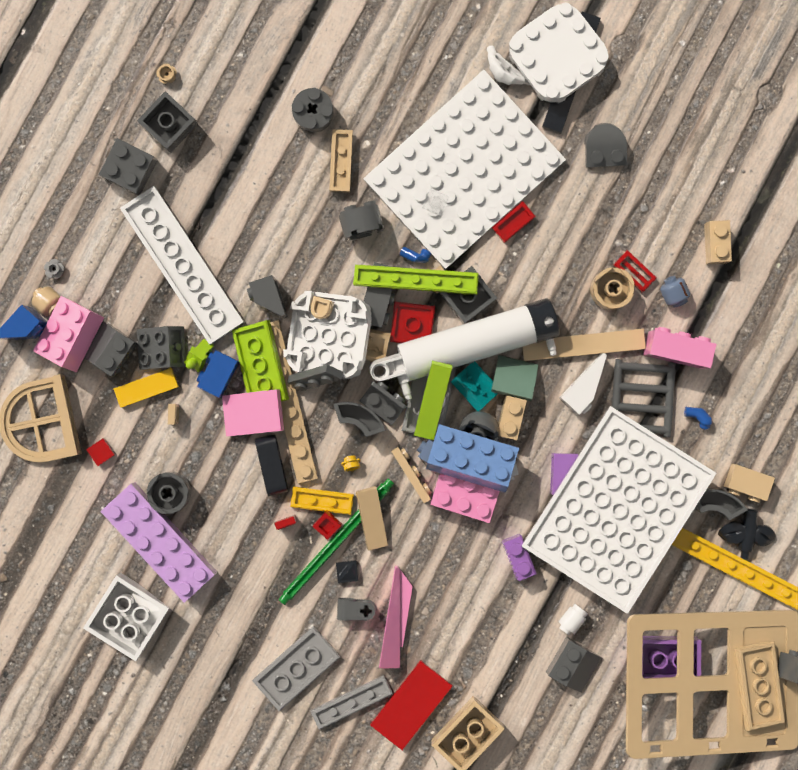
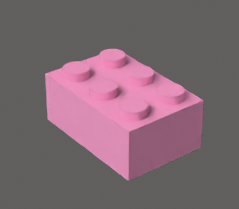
[33,296,104,372]
[643,327,717,369]
[430,473,500,523]

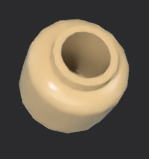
[32,286,61,317]

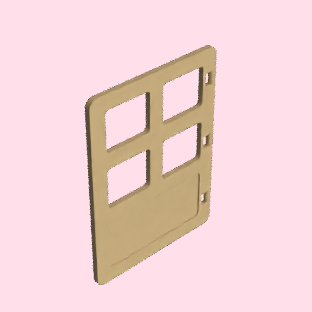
[626,610,798,759]

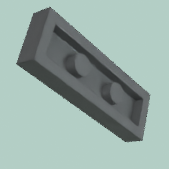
[287,364,343,391]

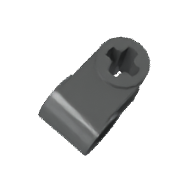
[337,598,377,621]

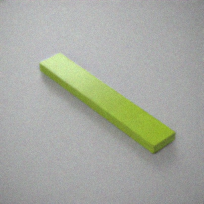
[353,264,479,295]

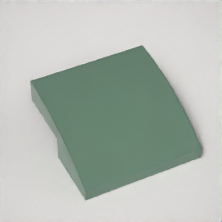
[491,355,538,401]

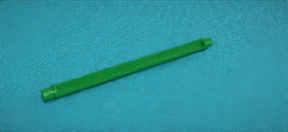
[279,478,395,605]

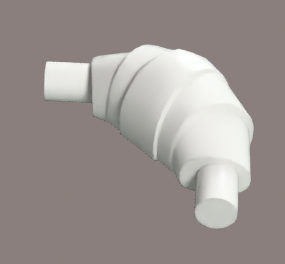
[487,46,530,85]

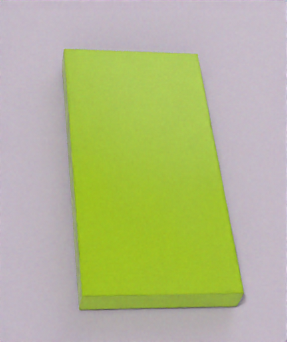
[232,320,289,402]

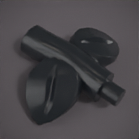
[718,509,776,559]

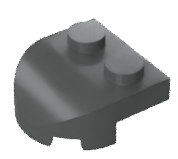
[584,123,627,167]

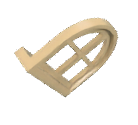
[0,374,82,462]

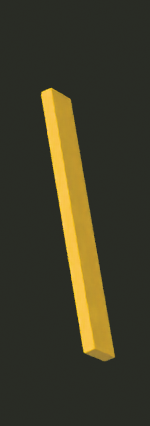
[672,528,798,610]

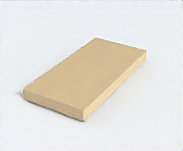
[734,641,785,731]

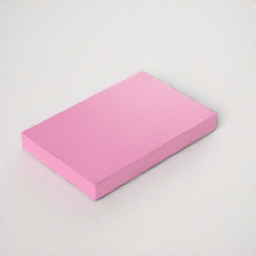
[222,389,284,436]

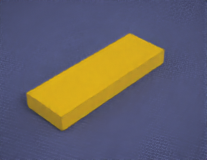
[114,368,179,408]
[290,486,354,515]

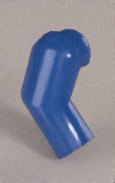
[400,247,432,263]
[684,407,712,430]

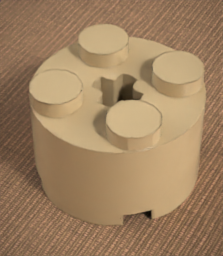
[590,268,634,310]

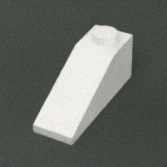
[559,353,607,415]

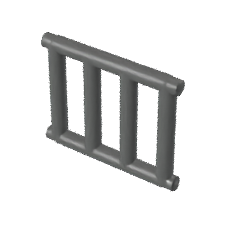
[612,359,676,438]

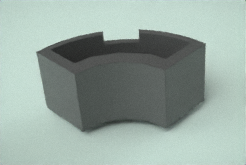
[333,402,386,437]
[695,488,747,520]

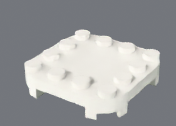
[509,2,608,103]
[283,291,371,379]

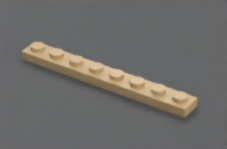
[270,320,318,483]

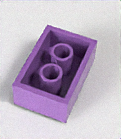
[642,636,701,678]

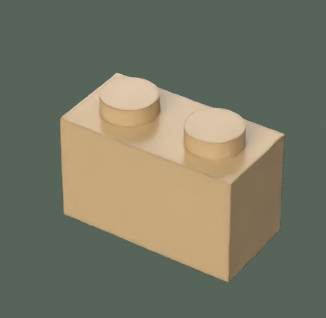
[704,220,732,264]
[498,395,527,440]
[724,464,775,503]

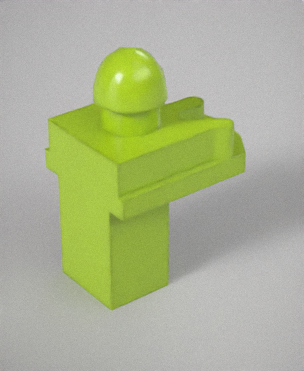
[184,339,214,372]

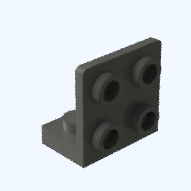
[137,326,186,370]
[360,381,406,425]

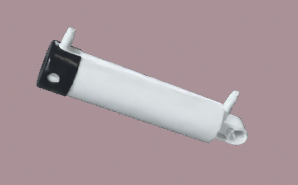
[369,298,560,400]

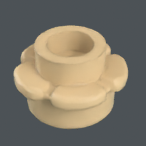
[157,64,177,84]

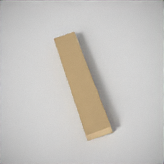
[522,329,646,361]

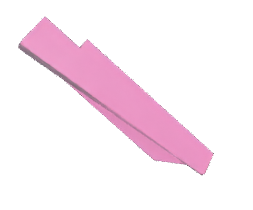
[379,565,412,669]

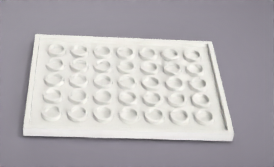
[363,70,566,269]
[522,406,716,614]

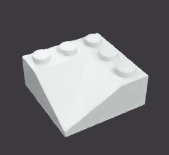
[83,573,169,661]

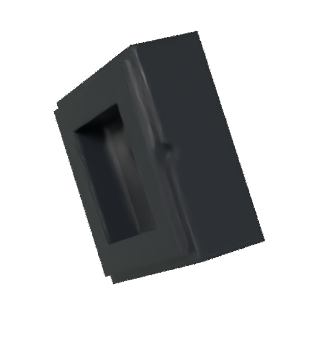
[336,560,358,583]

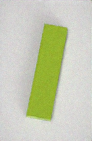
[414,360,453,440]

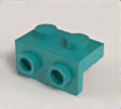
[451,361,498,411]

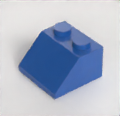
[0,305,48,340]

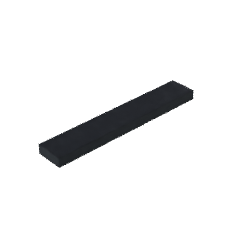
[542,11,601,134]

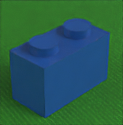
[196,350,239,398]

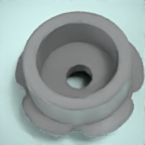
[44,259,64,279]

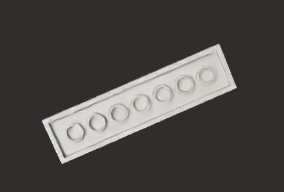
[120,186,244,344]

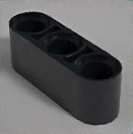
[255,434,288,497]

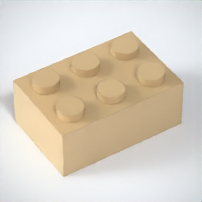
[431,696,505,770]

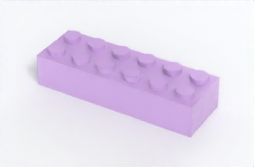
[100,482,217,603]

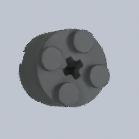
[292,88,334,132]
[339,200,385,240]
[147,472,191,514]

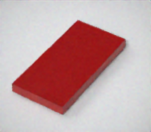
[370,660,453,750]

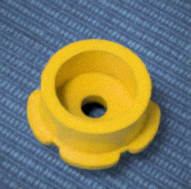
[341,455,361,472]

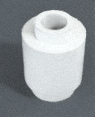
[558,604,588,635]

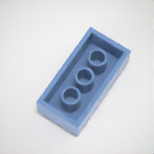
[426,424,519,493]

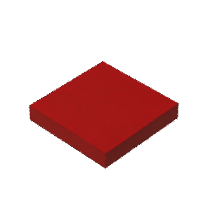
[390,301,435,343]

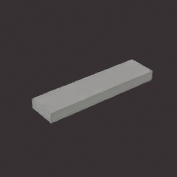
[310,675,393,730]

